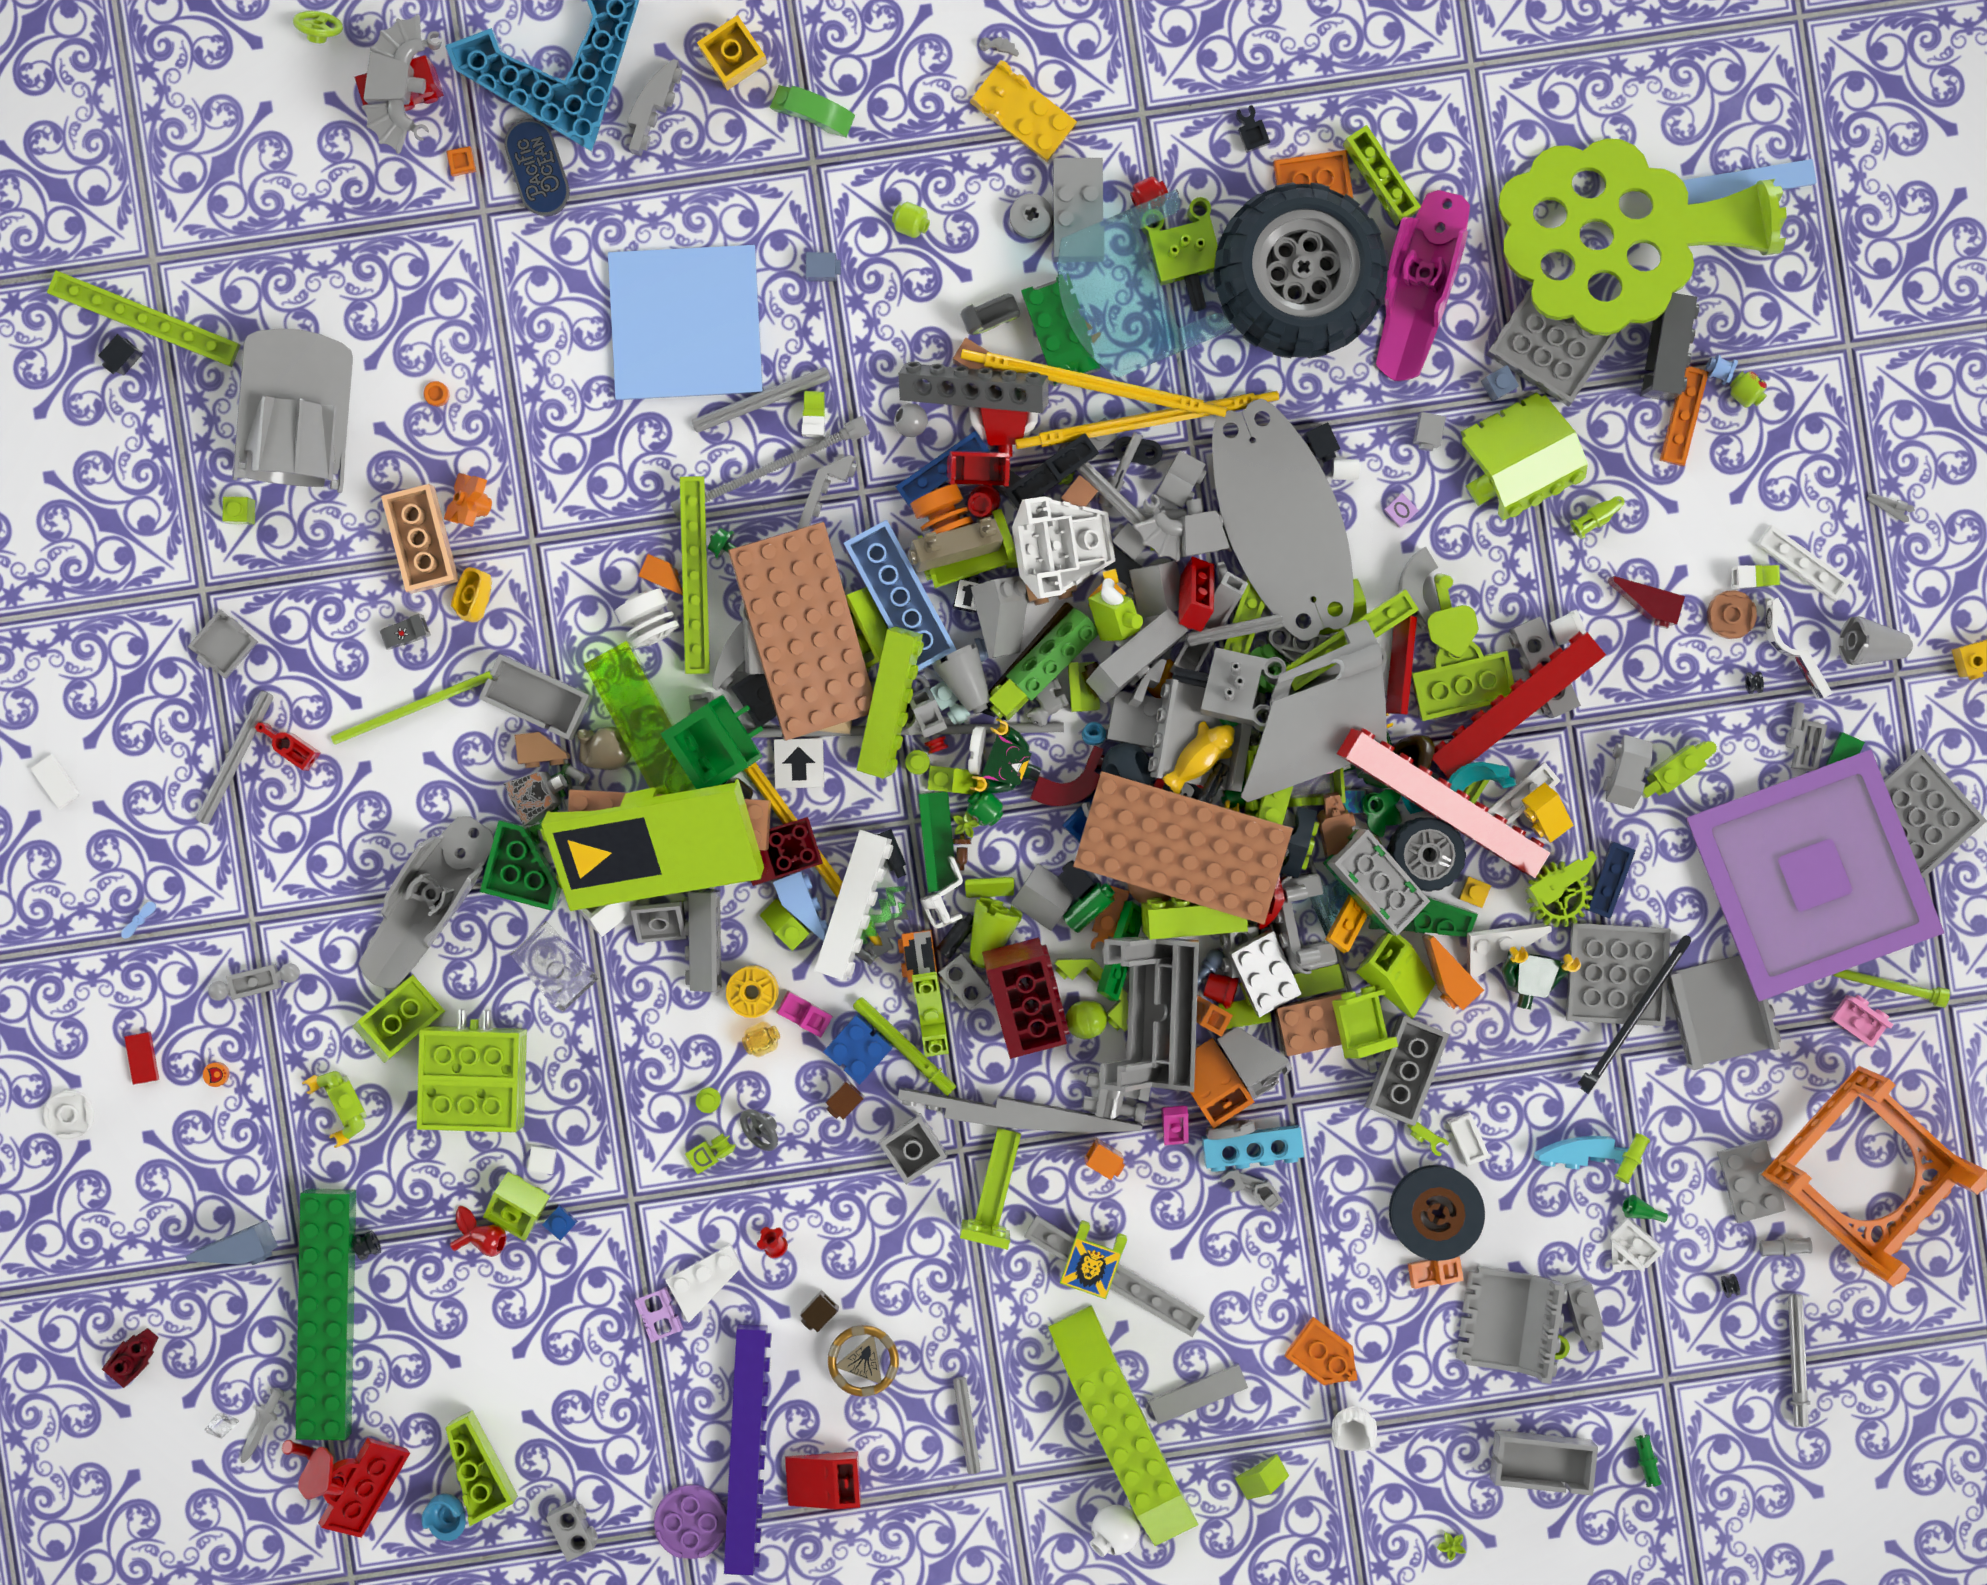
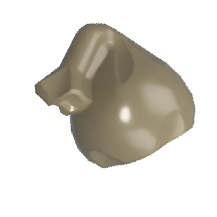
[577,727,632,770]

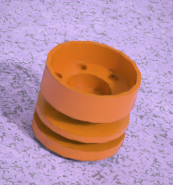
[910,484,974,534]

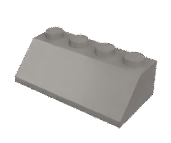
[684,891,722,992]

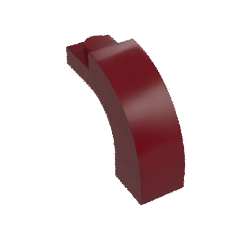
[1030,746,1105,806]

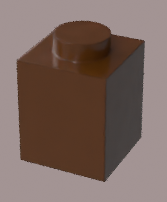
[826,1079,865,1120]

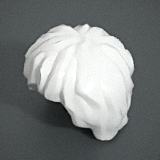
[1332,1406,1377,1451]

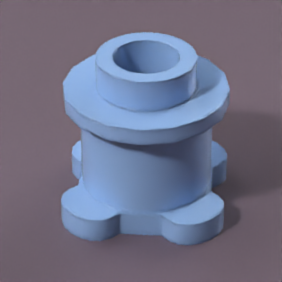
[1705,354,1738,385]

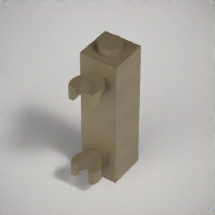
[907,517,1003,573]

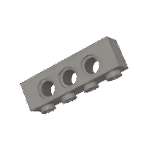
[1509,616,1581,718]

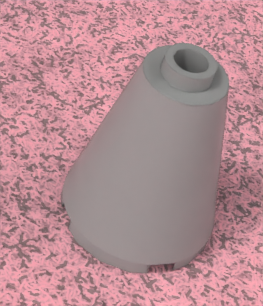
[1839,616,1913,665]
[932,643,990,714]

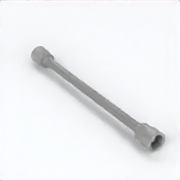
[670,416,870,521]

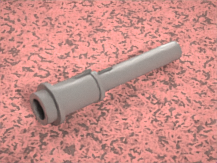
[1099,432,1143,508]

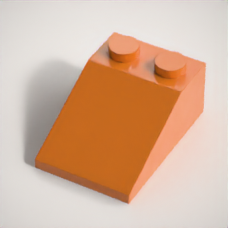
[1422,934,1484,1010]

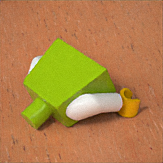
[1088,569,1143,647]

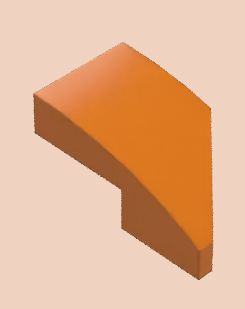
[638,554,683,595]

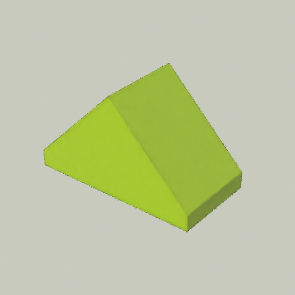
[1235,1454,1289,1500]

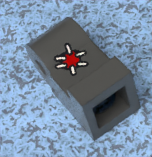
[380,613,431,650]

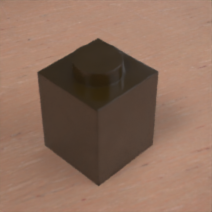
[800,1290,839,1333]

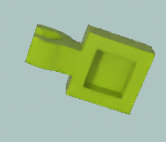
[1407,1122,1449,1156]

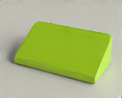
[965,877,1014,898]
[1218,1000,1272,1029]

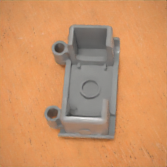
[1271,873,1337,974]

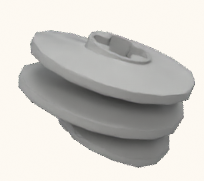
[1010,194,1053,239]

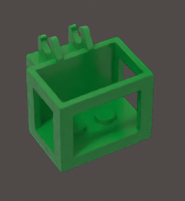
[661,694,764,789]

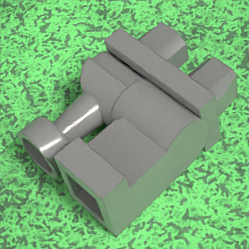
[1082,1073,1151,1123]

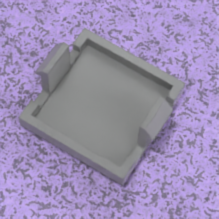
[187,609,258,679]

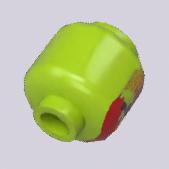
[1729,371,1767,408]

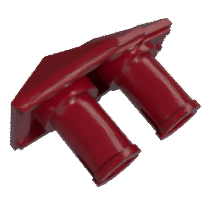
[102,1328,159,1388]

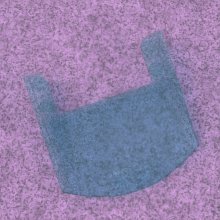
[1057,189,1233,378]

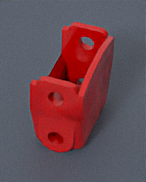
[947,451,1010,486]

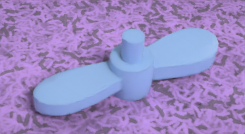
[121,902,156,939]

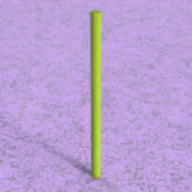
[331,671,494,745]

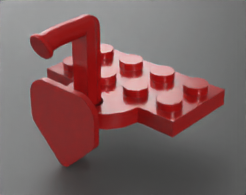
[282,1437,410,1538]

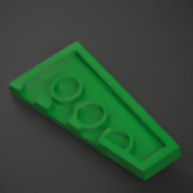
[1368,895,1478,937]

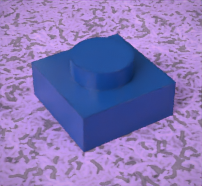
[542,1205,578,1241]

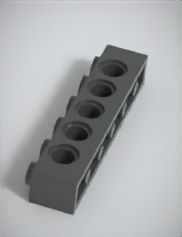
[898,362,1049,413]

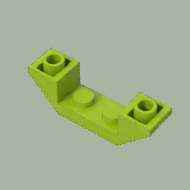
[1054,958,1128,1032]
[912,972,949,1057]

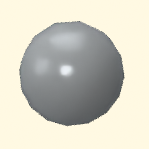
[894,403,928,437]

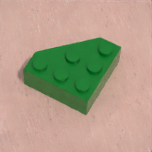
[480,820,561,911]

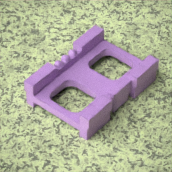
[634,1286,683,1343]

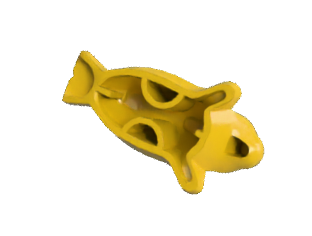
[1162,721,1235,794]

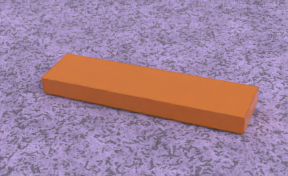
[1659,366,1709,467]

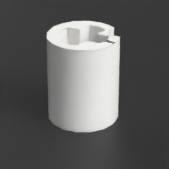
[1331,459,1360,480]

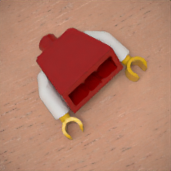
[969,407,1038,457]

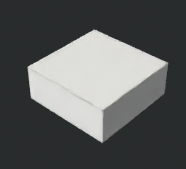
[528,1145,557,1174]

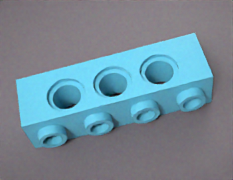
[1201,1125,1304,1172]

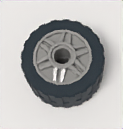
[1387,817,1466,892]

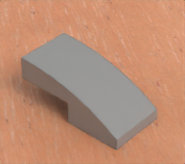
[1128,659,1167,708]

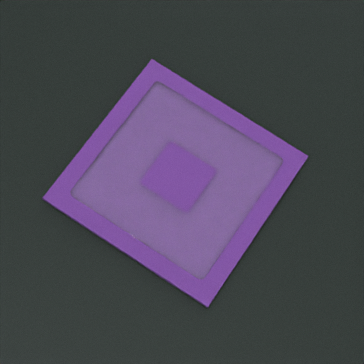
[1686,749,1944,1002]

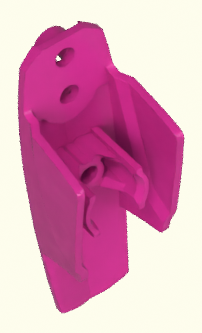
[1376,190,1470,381]

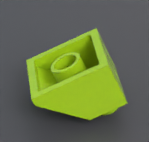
[483,1172,550,1241]

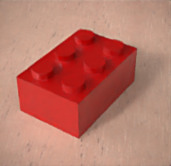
[354,55,444,111]

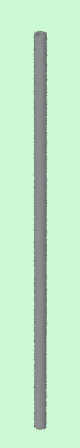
[745,722,1064,738]

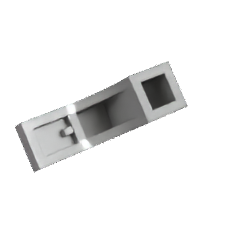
[1398,547,1438,631]

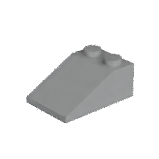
[971,576,1028,659]

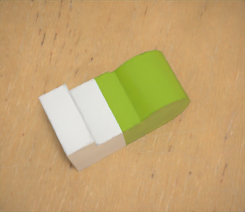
[802,391,825,438]
[1731,565,1780,590]

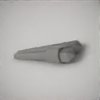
[1867,493,1915,523]

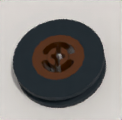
[1389,1165,1485,1261]

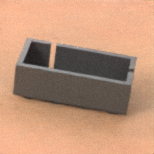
[1640,293,1699,401]

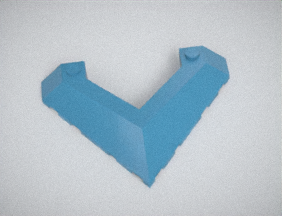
[445,0,640,152]

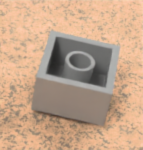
[879,1113,948,1185]

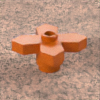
[444,473,492,527]

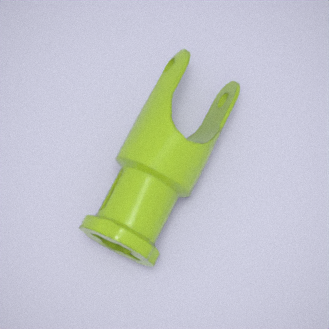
[1570,496,1625,539]

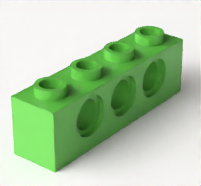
[1006,607,1098,701]

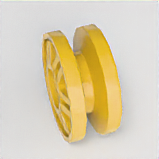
[726,965,779,1018]

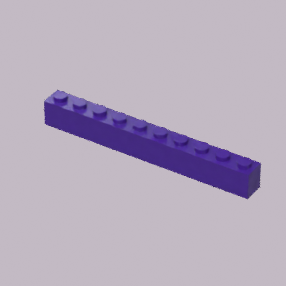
[724,1324,772,1576]

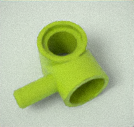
[1465,474,1497,506]

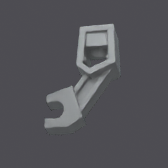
[1219,1169,1283,1212]

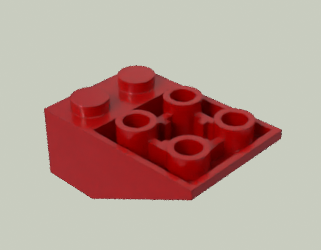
[785,1451,862,1509]

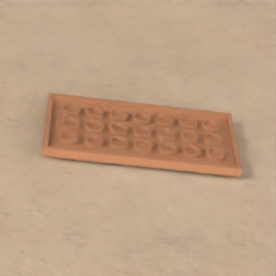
[728,522,873,741]
[1073,771,1293,924]

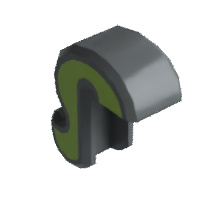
[960,293,1020,335]

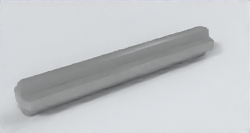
[1187,614,1284,646]
[953,1377,980,1474]

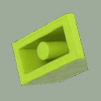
[760,898,811,951]

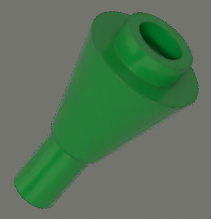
[1622,1195,1668,1223]

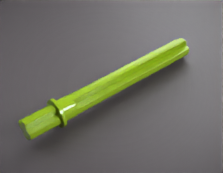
[853,997,957,1096]

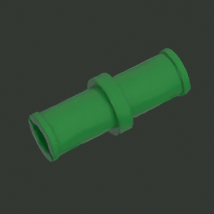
[1634,1434,1662,1487]

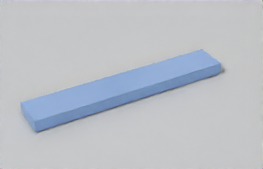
[1682,159,1817,205]

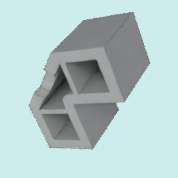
[1603,735,1653,809]

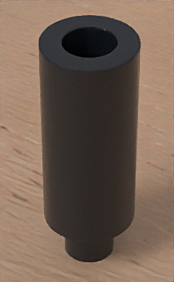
[877,829,906,878]
[936,913,974,959]

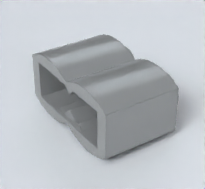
[1155,450,1207,508]

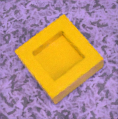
[1458,876,1492,908]

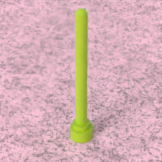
[1833,970,1950,1008]

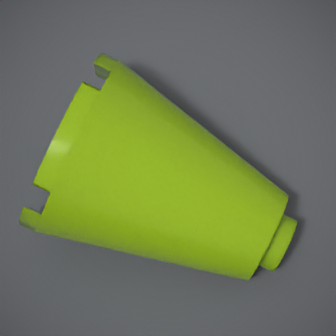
[969,897,1023,968]

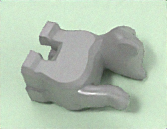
[1026,678,1070,727]

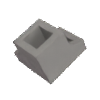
[905,686,947,738]

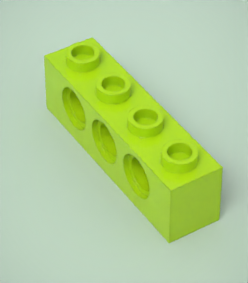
[1343,125,1421,226]

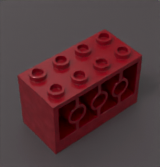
[982,937,1070,1059]

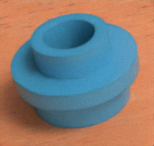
[1082,722,1106,746]

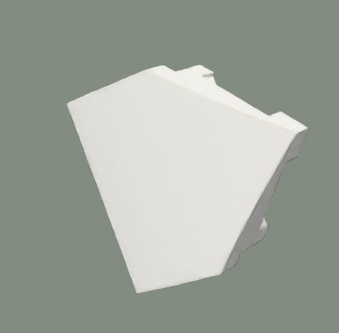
[1611,1217,1664,1272]

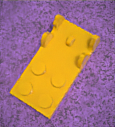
[970,60,1077,162]

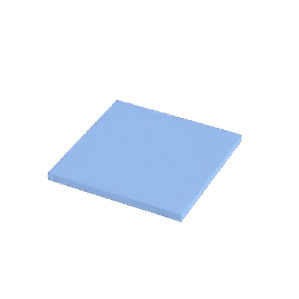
[608,245,763,400]

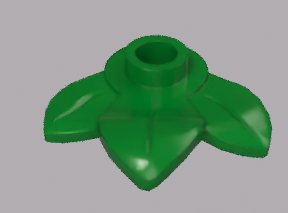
[1361,789,1402,837]

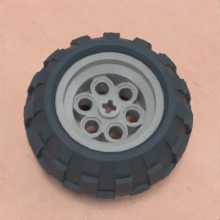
[1213,182,1389,359]

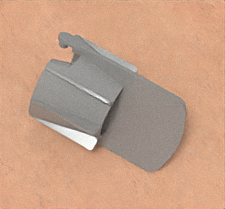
[232,328,353,493]

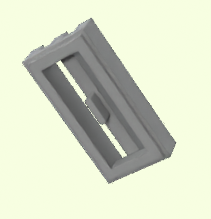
[1791,720,1827,772]

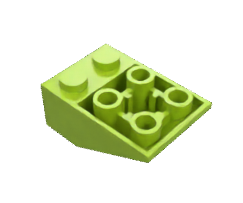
[1356,932,1436,1019]

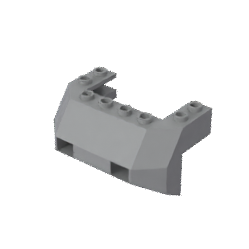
[1099,937,1199,1092]

